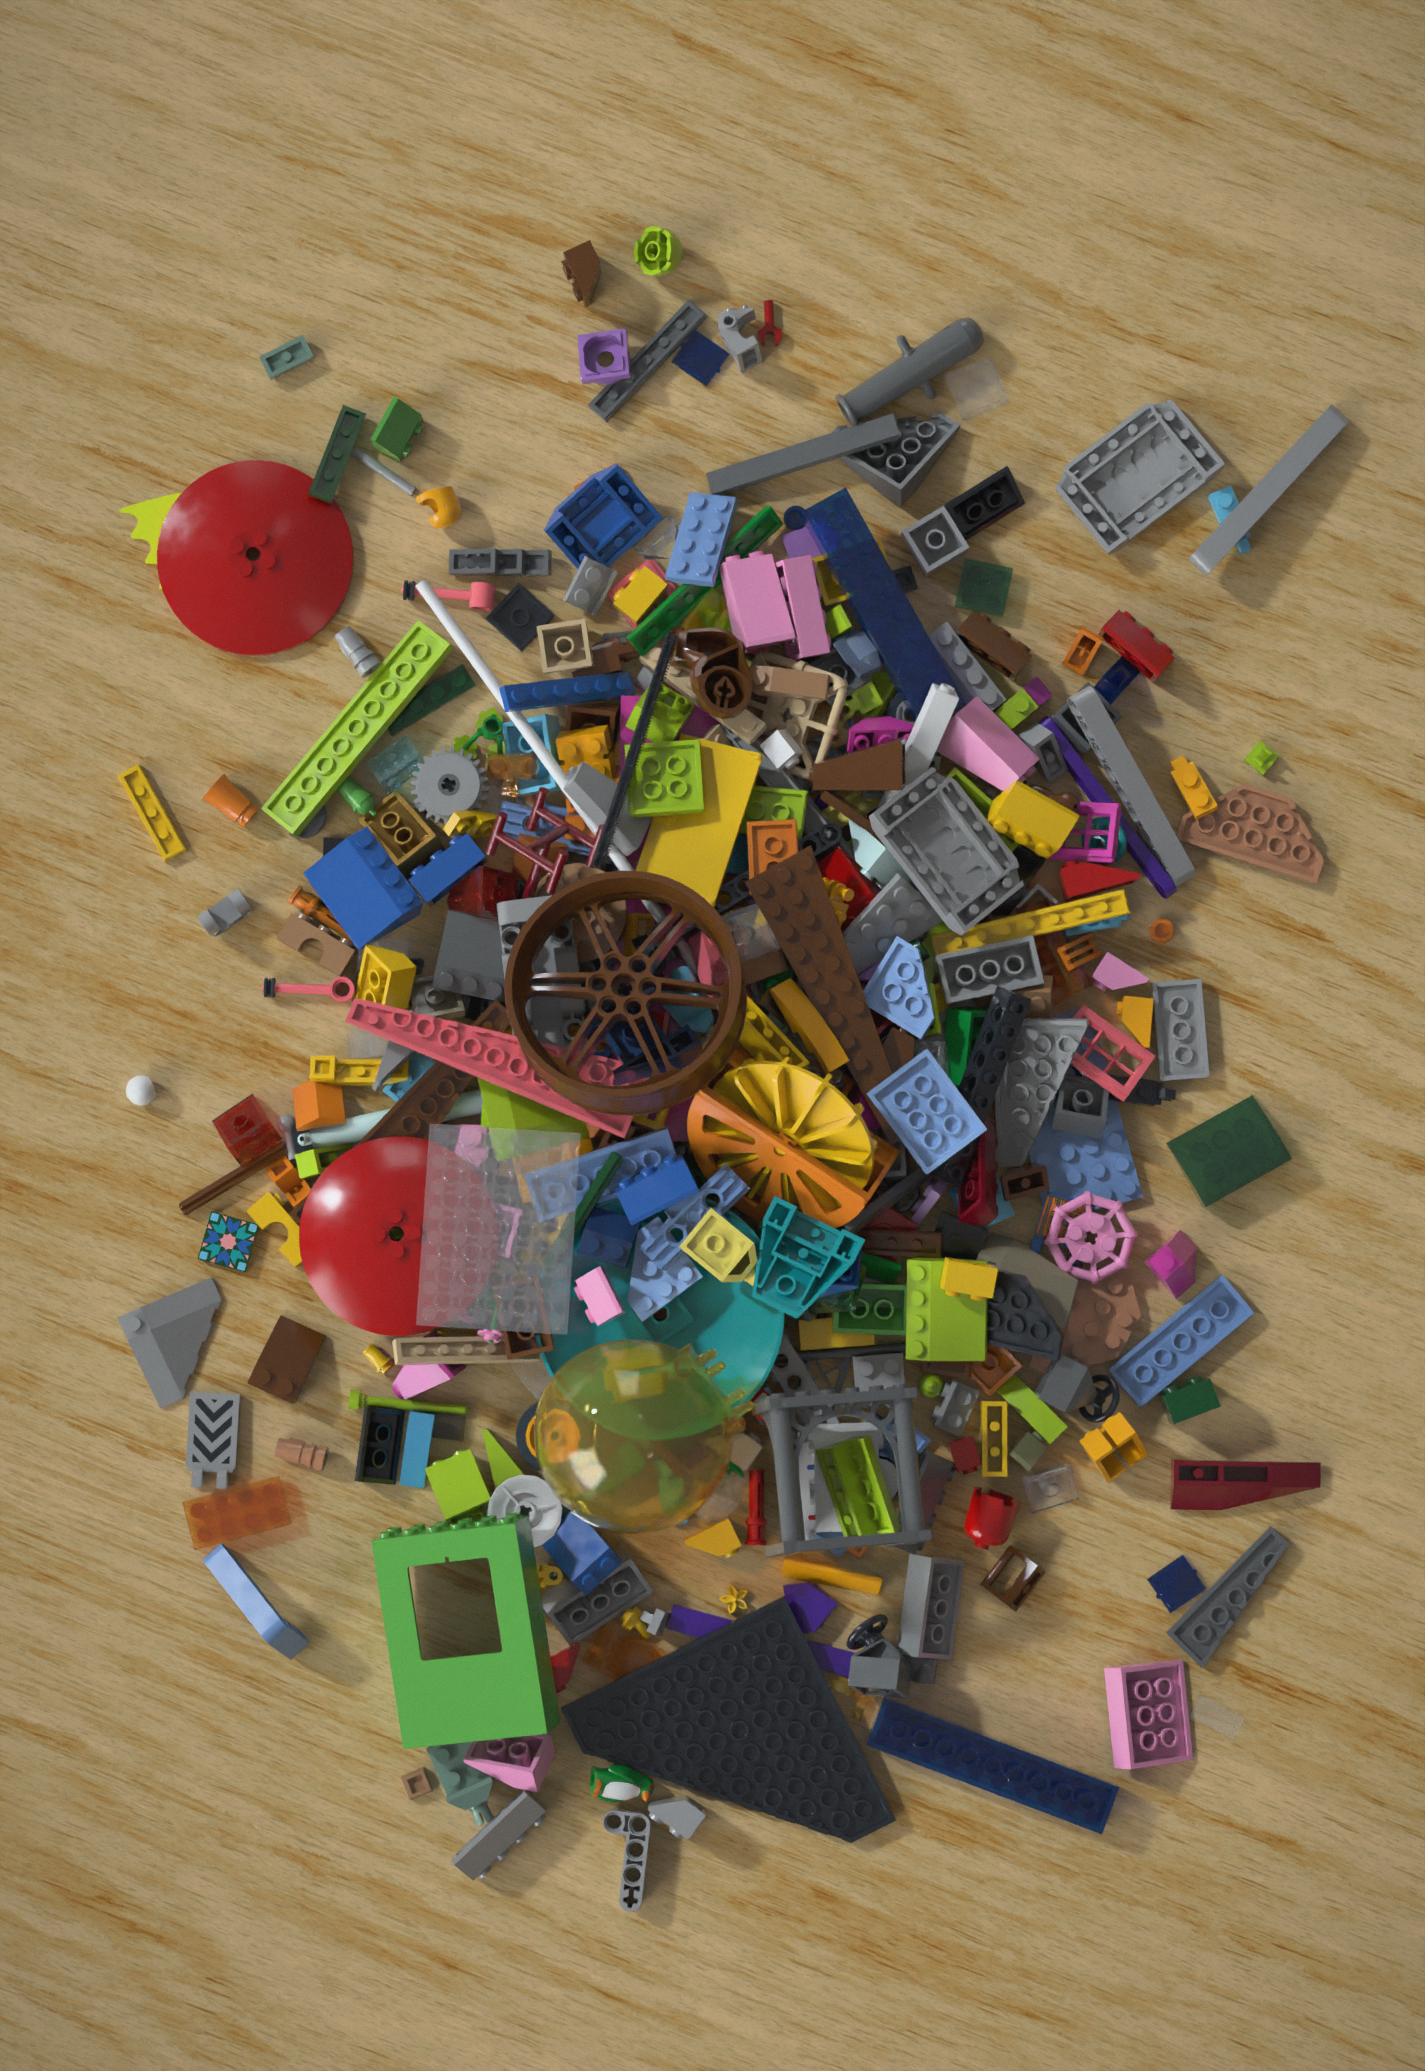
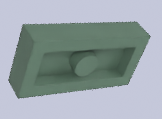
[259,335,315,380]

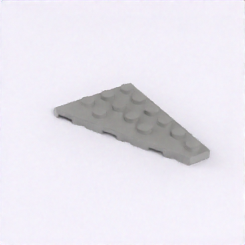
[995,1019,1089,1166]

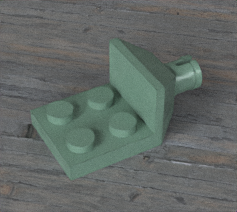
[426,1742,494,1827]

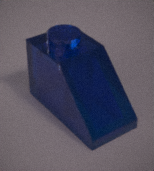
[1094,656,1140,705]

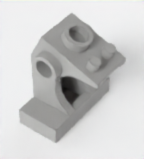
[718,305,762,374]

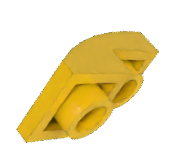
[443,810,497,839]

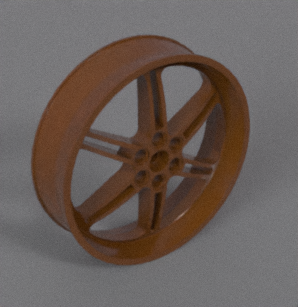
[504,871,747,1116]

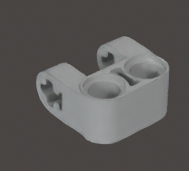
[197,888,253,937]

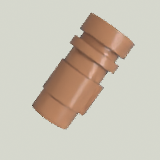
[275,1437,329,1471]

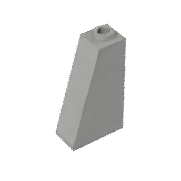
[563,761,653,856]

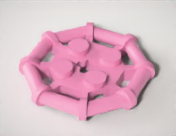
[1044,1191,1138,1285]

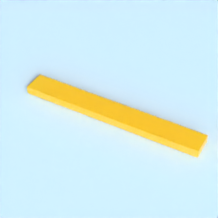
[931,889,1130,957]

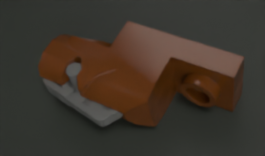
[572,631,641,677]

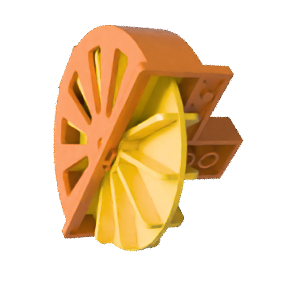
[687,1044,900,1228]

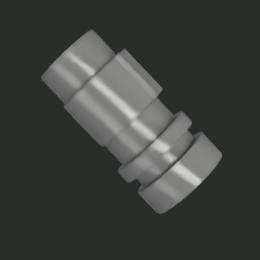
[335,626,381,678]

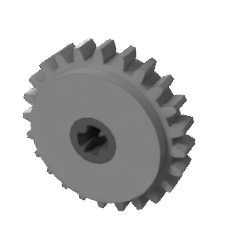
[410,747,489,825]

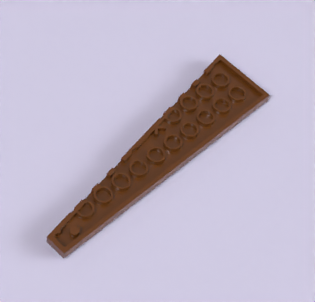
[745,845,900,1145]
[289,999,510,1224]

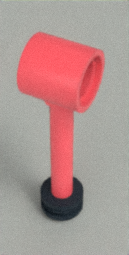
[402,580,496,611]
[262,977,356,1004]

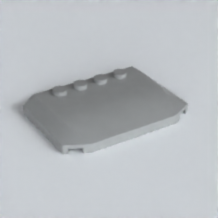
[1055,399,1225,556]
[869,767,1024,935]

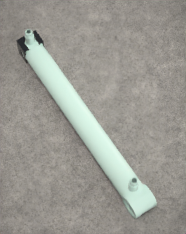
[292,1089,483,1154]

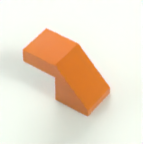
[265,1155,312,1208]

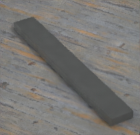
[706,413,901,496]

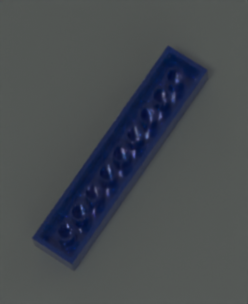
[800,487,967,722]
[866,1696,1119,1834]

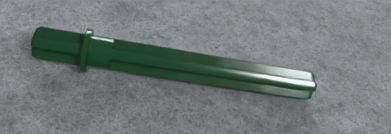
[542,1151,624,1272]

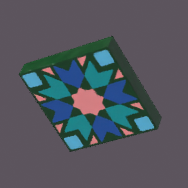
[198,1211,259,1272]

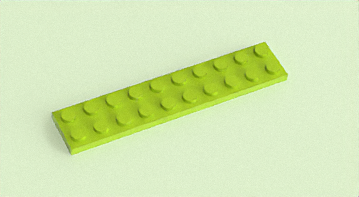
[261,620,454,838]

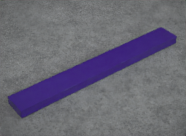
[667,1604,855,1677]

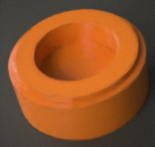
[1149,918,1174,944]

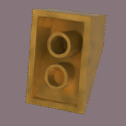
[357,790,445,880]

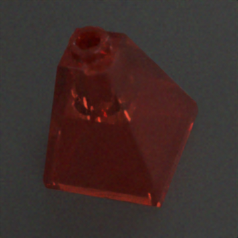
[447,866,517,920]

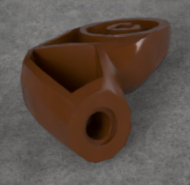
[669,627,753,719]

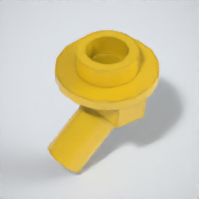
[620,1607,651,1639]

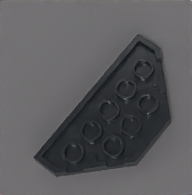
[987,1269,1064,1361]

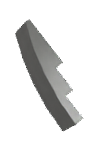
[449,548,552,576]

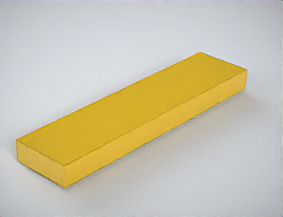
[117,764,186,862]

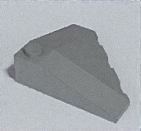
[118,1278,222,1408]

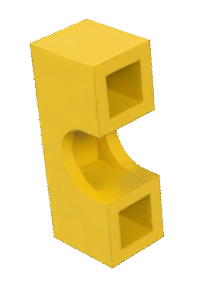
[247,1191,302,1267]

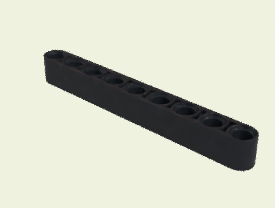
[649,823,842,950]

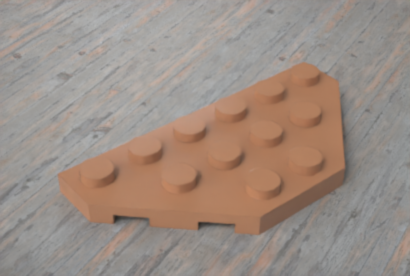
[1176,784,1324,884]
[1027,1244,1141,1374]

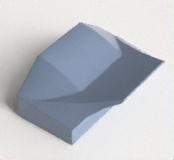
[833,628,881,679]

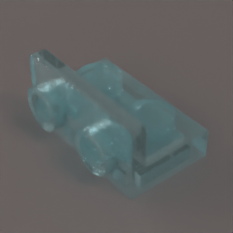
[366,735,425,794]

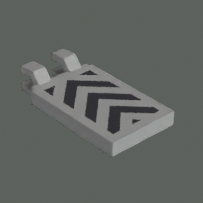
[186,1392,241,1489]

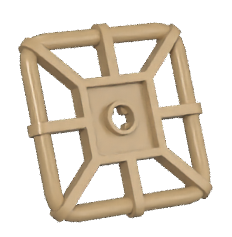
[728,651,849,779]

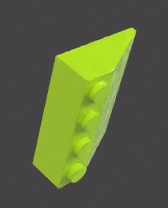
[906,1257,988,1361]

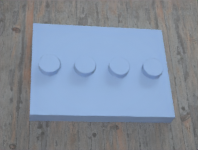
[866,1049,987,1175]

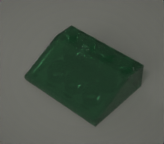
[1166,1095,1292,1208]

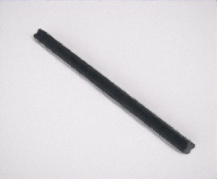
[591,632,679,871]

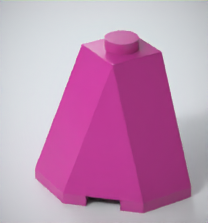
[1143,1230,1197,1299]

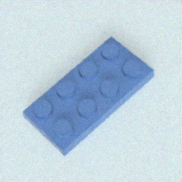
[665,492,738,587]

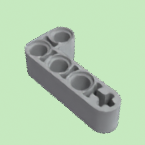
[603,1808,651,1912]

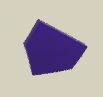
[783,1582,839,1634]

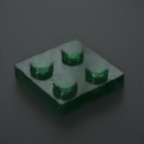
[955,558,1013,617]

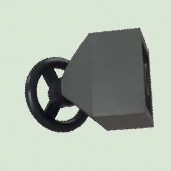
[1035,1352,1120,1423]
[846,1614,912,1698]

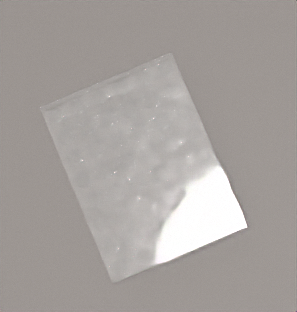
[416,1124,581,1335]

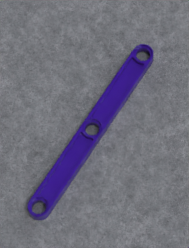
[1038,716,1177,899]

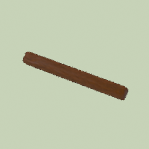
[179,1142,288,1215]

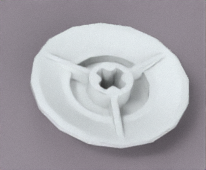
[487,1475,562,1547]

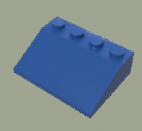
[303,826,423,951]

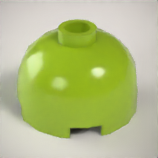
[633,226,683,276]

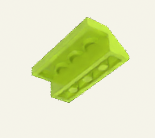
[815,1435,901,1537]

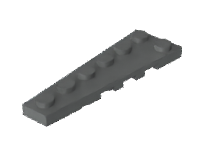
[1166,1526,1289,1668]

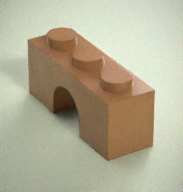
[276,912,357,977]

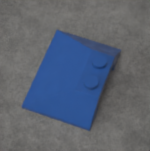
[544,464,663,569]

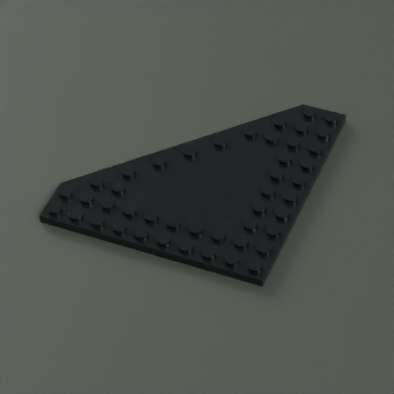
[561,1596,896,1843]

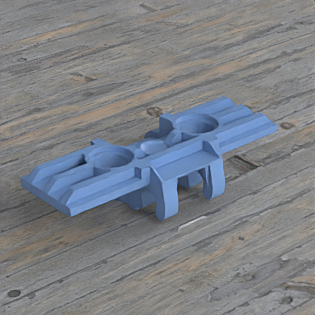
[500,801,611,862]
[639,1163,750,1273]

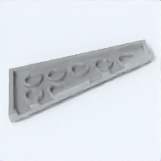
[796,873,943,993]

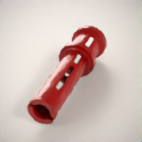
[745,1470,767,1545]

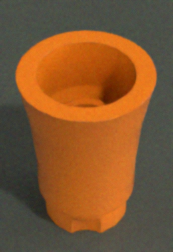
[202,774,259,828]

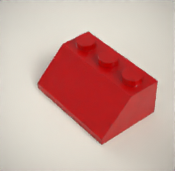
[1098,610,1175,683]

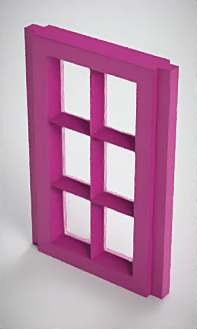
[1042,802,1121,863]

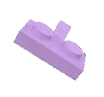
[911,1178,948,1224]

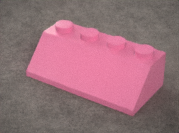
[775,555,831,661]

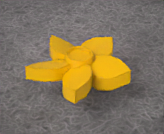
[719,1584,748,1614]

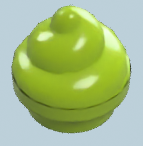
[919,1373,944,1398]

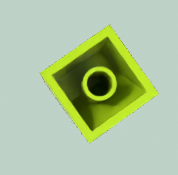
[425,1449,492,1525]

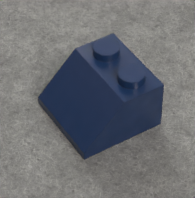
[577,1207,641,1268]

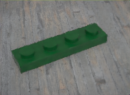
[308,405,366,504]
[388,664,476,737]

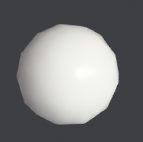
[126,1075,156,1106]

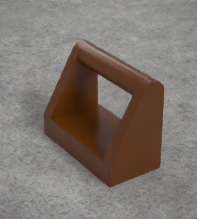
[980,1545,1046,1611]

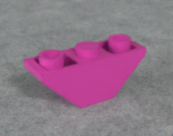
[847,716,914,753]

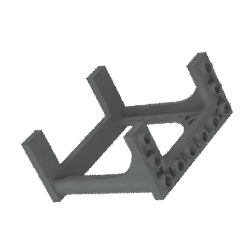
[751,1383,932,1557]

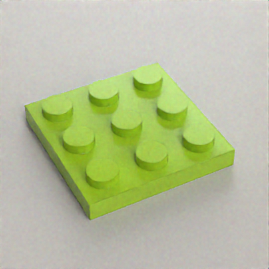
[625,739,704,818]

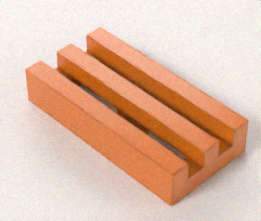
[1057,932,1103,971]

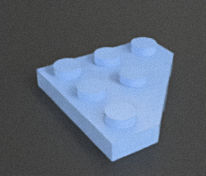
[864,936,935,1040]
[627,1216,703,1322]

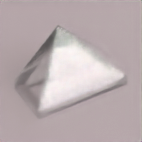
[632,514,680,560]

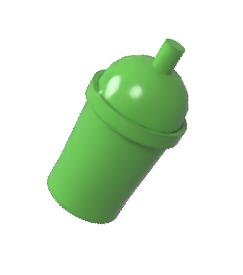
[337,776,377,816]

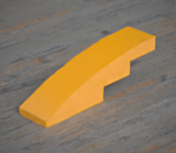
[769,978,850,1074]

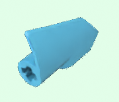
[663,966,715,1034]

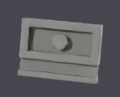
[563,556,618,616]

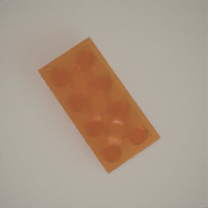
[182,1476,292,1550]

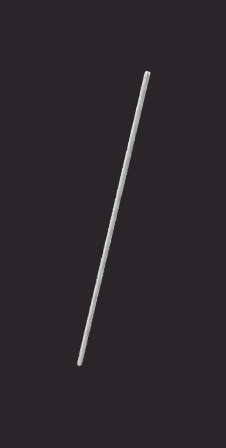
[416,579,700,982]

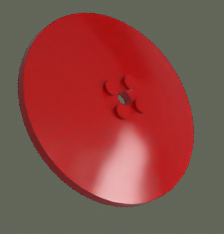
[157,460,354,656]

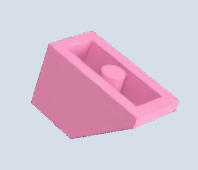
[1089,952,1149,992]

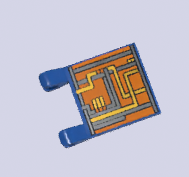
[1029,1191,1096,1267]

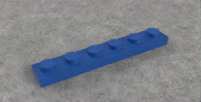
[499,671,636,712]

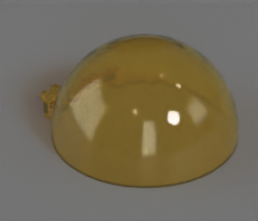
[534,1339,754,1534]

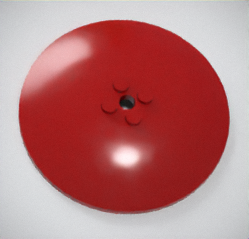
[299,1136,499,1336]

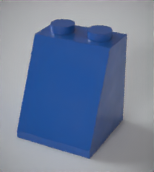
[542,1505,623,1596]

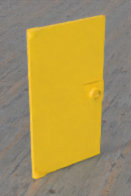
[636,733,764,908]

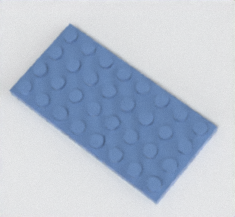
[1028,1006,1143,1210]

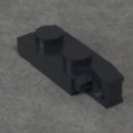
[1108,1075,1176,1106]

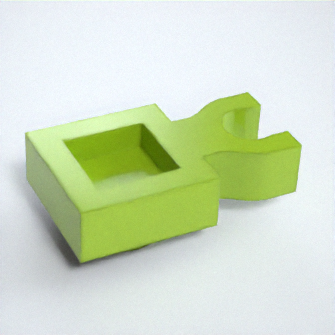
[842,681,883,720]

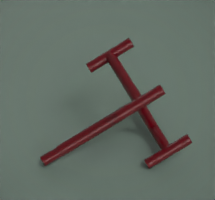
[486,787,605,899]

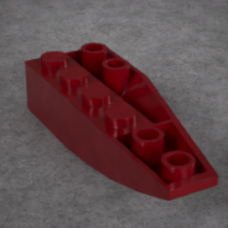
[1170,1459,1321,1510]

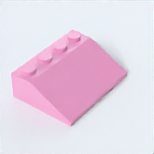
[1104,1659,1193,1769]

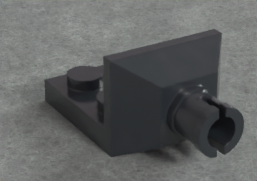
[978,844,1046,924]

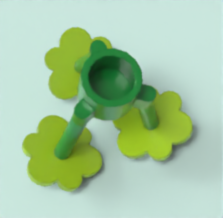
[452,708,508,766]

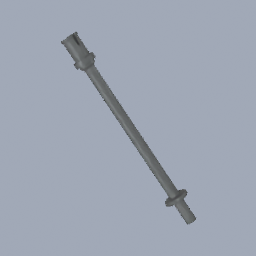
[775,1342,906,1363]

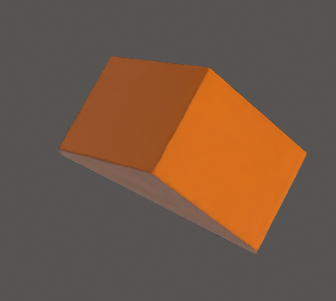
[1062,626,1104,676]

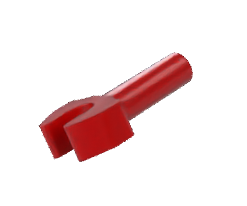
[757,300,782,347]

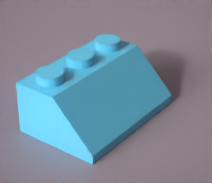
[502,714,563,797]

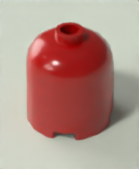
[964,1487,1021,1550]

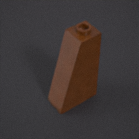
[809,738,906,790]

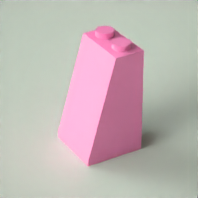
[719,551,795,651]
[936,696,1040,791]

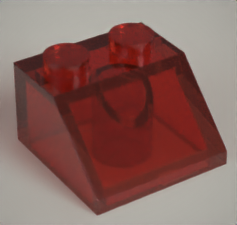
[212,1093,282,1166]

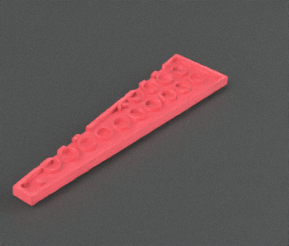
[345,998,649,1138]

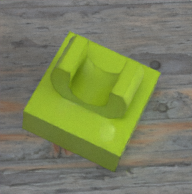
[1244,741,1279,776]

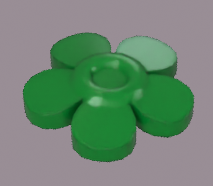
[722,1457,745,1478]

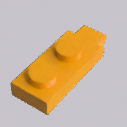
[1170,755,1218,820]

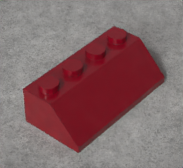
[958,1117,999,1227]

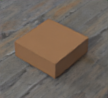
[401,1767,433,1800]

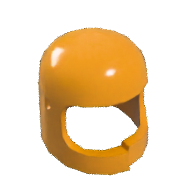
[415,486,462,529]

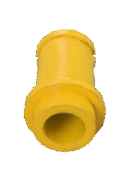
[362,1343,394,1375]

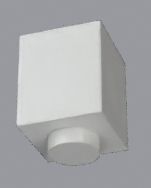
[760,729,804,769]

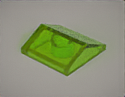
[681,587,733,634]

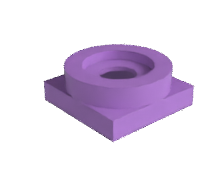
[578,328,631,385]

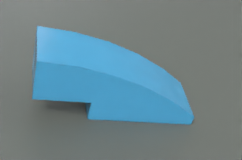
[399,1411,436,1489]

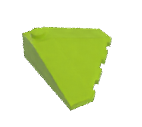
[478,1078,590,1161]

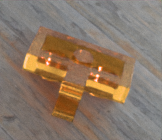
[487,754,537,797]

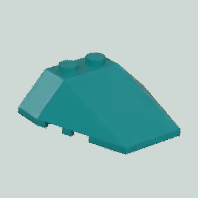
[752,1196,865,1319]

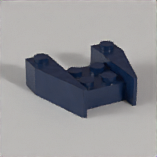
[587,969,703,1085]

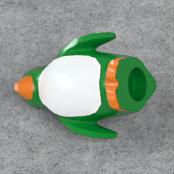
[590,1764,655,1803]

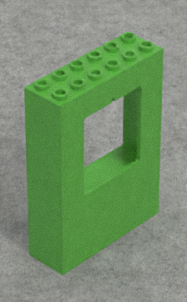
[371,1512,561,1749]

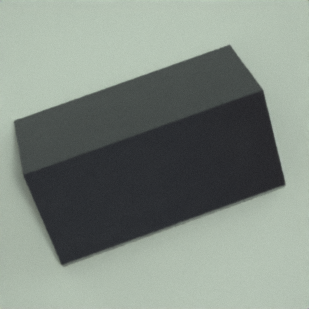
[944,466,1025,541]
[355,1406,405,1485]

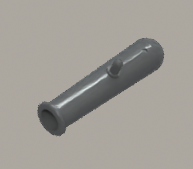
[835,318,984,426]

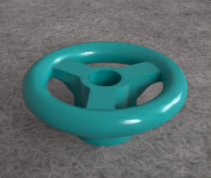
[1081,817,1127,865]

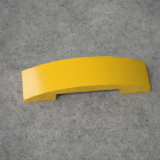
[309,1055,410,1086]

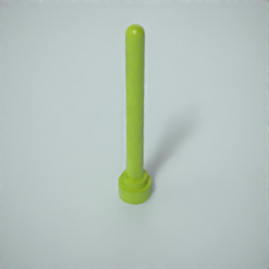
[348,1390,468,1415]

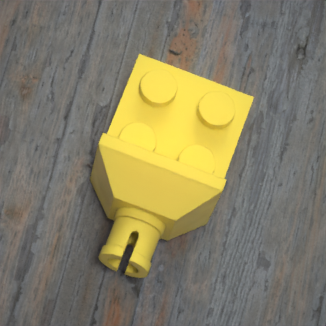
[679,1208,757,1286]

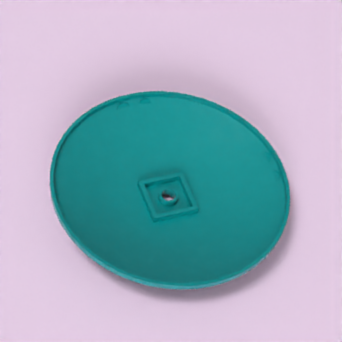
[534,1197,785,1439]

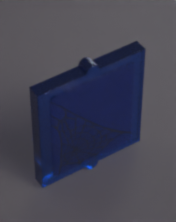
[671,330,730,387]
[1147,1554,1206,1613]

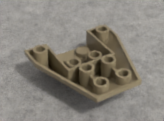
[977,1233,1079,1330]

